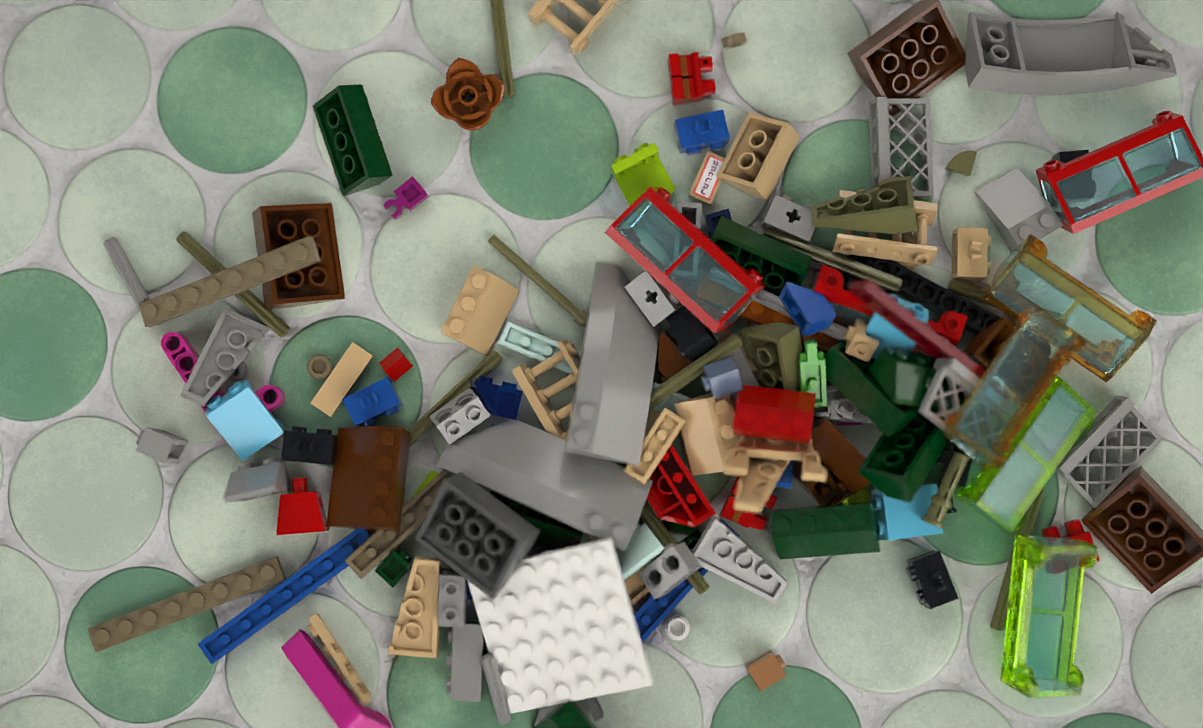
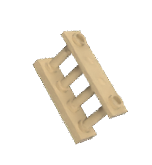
[528,0,620,56]
[832,190,938,266]
[511,340,580,440]

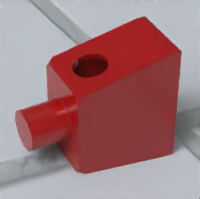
[276,477,329,535]

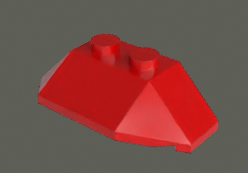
[643,439,716,527]

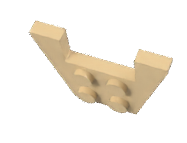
[724,436,826,481]

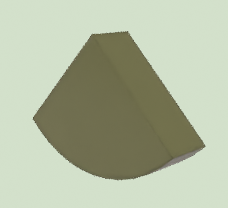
[945,151,977,176]

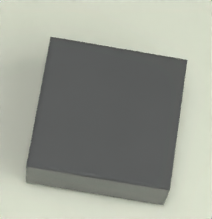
[584,697,604,721]

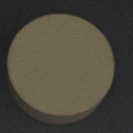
[721,33,747,49]
[307,355,333,380]

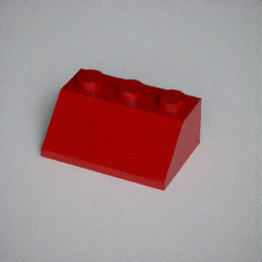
[733,385,816,444]

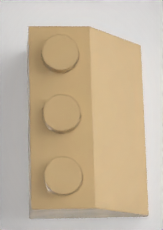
[716,112,800,201]
[441,265,520,356]
[673,393,740,476]

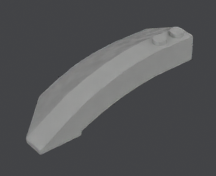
[965,12,1177,95]
[564,262,660,466]
[437,419,653,550]

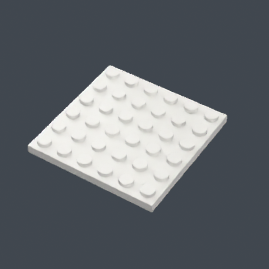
[467,537,653,714]

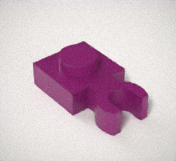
[383,176,429,220]

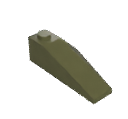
[812,176,917,234]
[741,322,802,392]

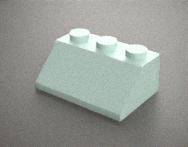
[614,522,665,580]

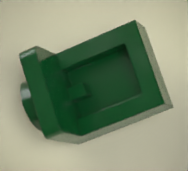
[662,520,702,549]
[375,548,413,588]

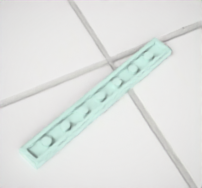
[498,321,690,414]

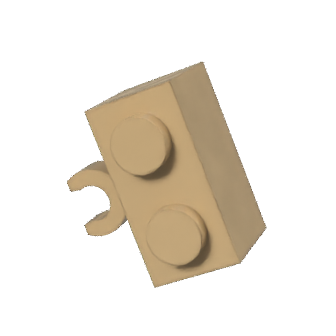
[951,227,991,281]

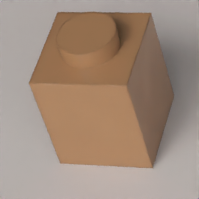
[745,651,787,691]

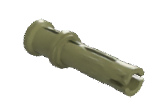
[921,451,970,529]

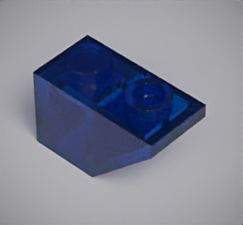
[469,376,523,420]

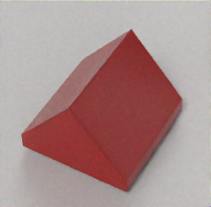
[379,347,414,382]

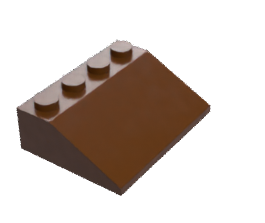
[847,0,966,117]
[252,203,345,309]
[326,426,411,532]
[1081,467,1203,594]

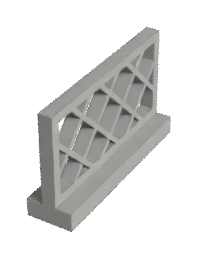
[869,97,933,197]
[919,358,1019,463]
[1049,396,1163,509]

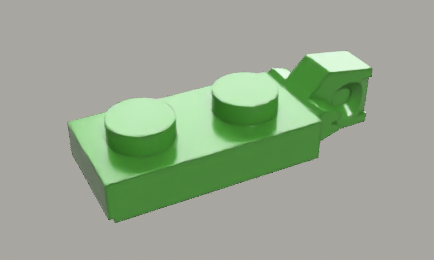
[798,338,827,408]

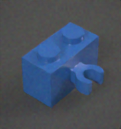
[674,110,730,155]
[342,377,403,427]

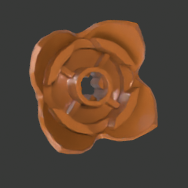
[431,58,504,131]

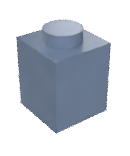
[701,356,743,399]

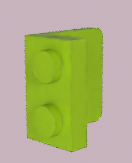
[611,142,675,212]

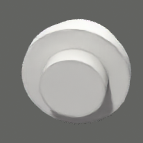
[665,615,690,641]

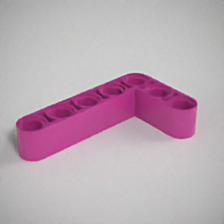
[161,332,285,432]
[281,629,392,728]

